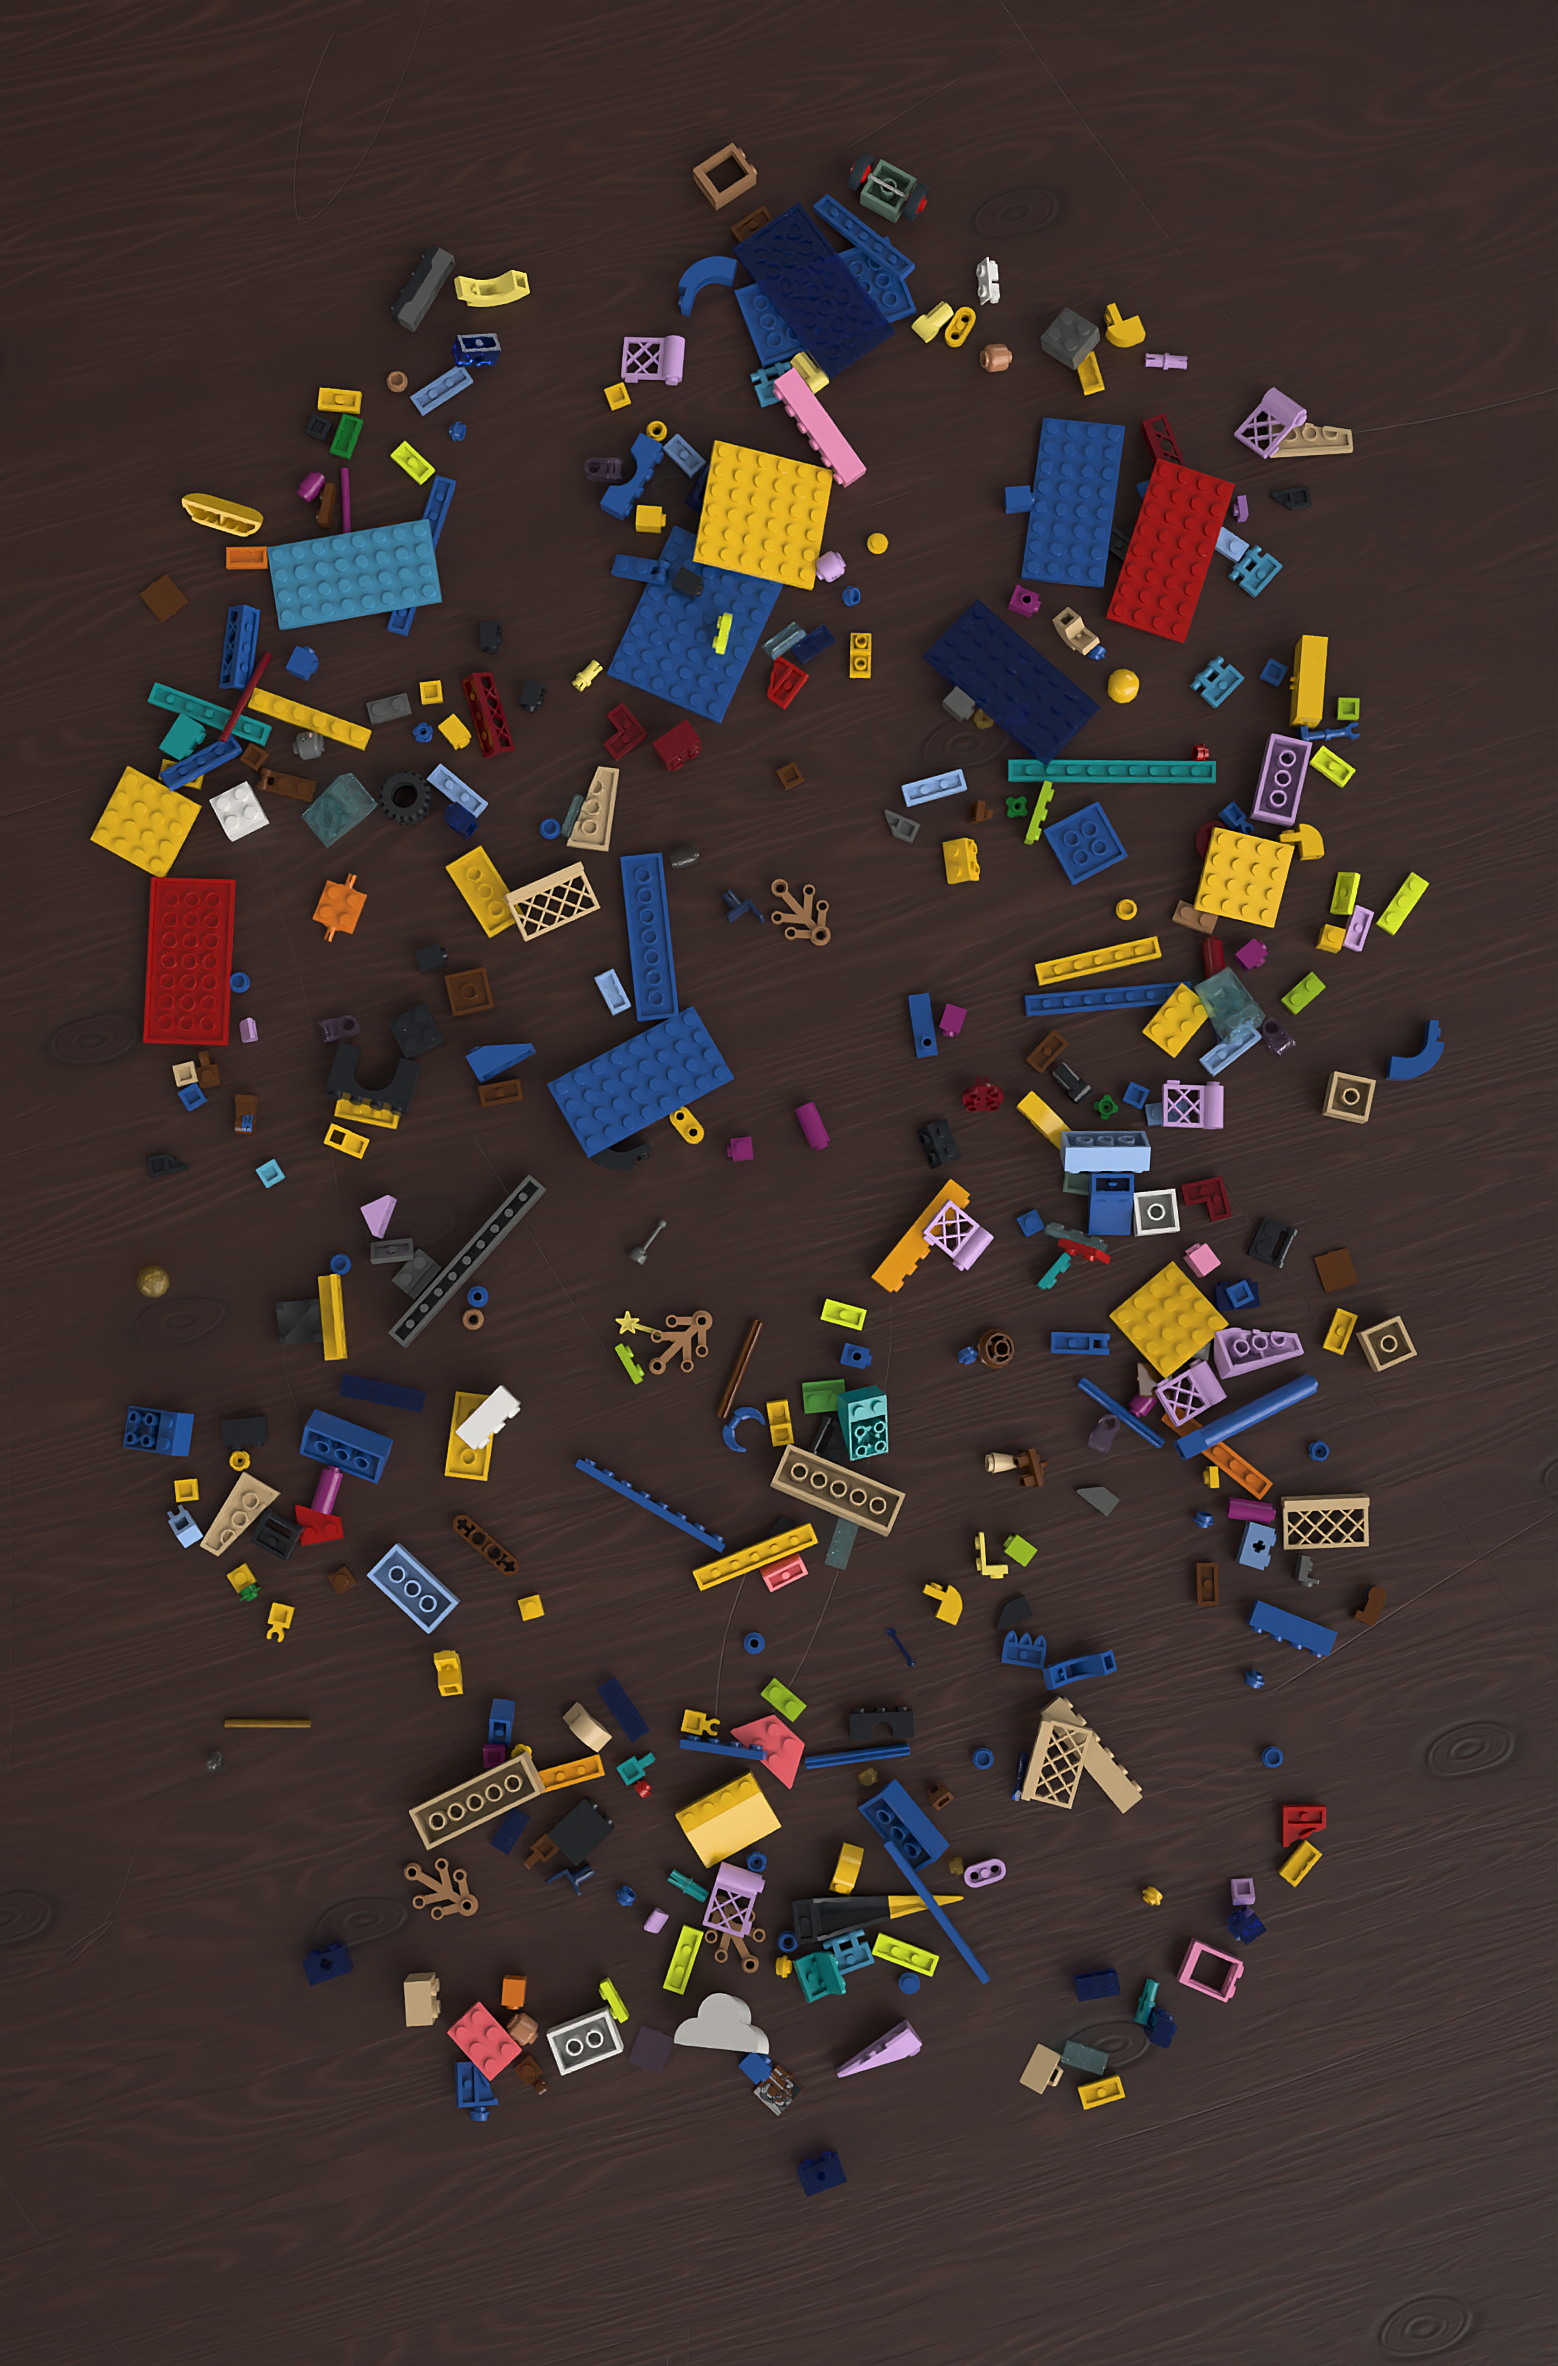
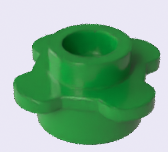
[1006,796,1028,818]
[1093,1095,1119,1120]
[239,1583,261,1602]

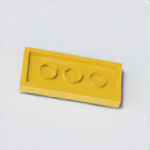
[446,846,525,938]
[445,1391,494,1481]

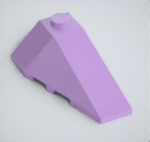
[1214,1327,1304,1379]
[836,2019,922,2078]

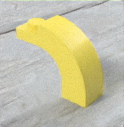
[454,270,530,307]

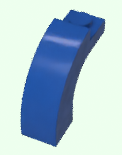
[678,256,737,317]
[1385,1020,1445,1081]
[1042,1649,1117,1690]

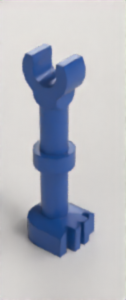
[1296,722,1360,742]

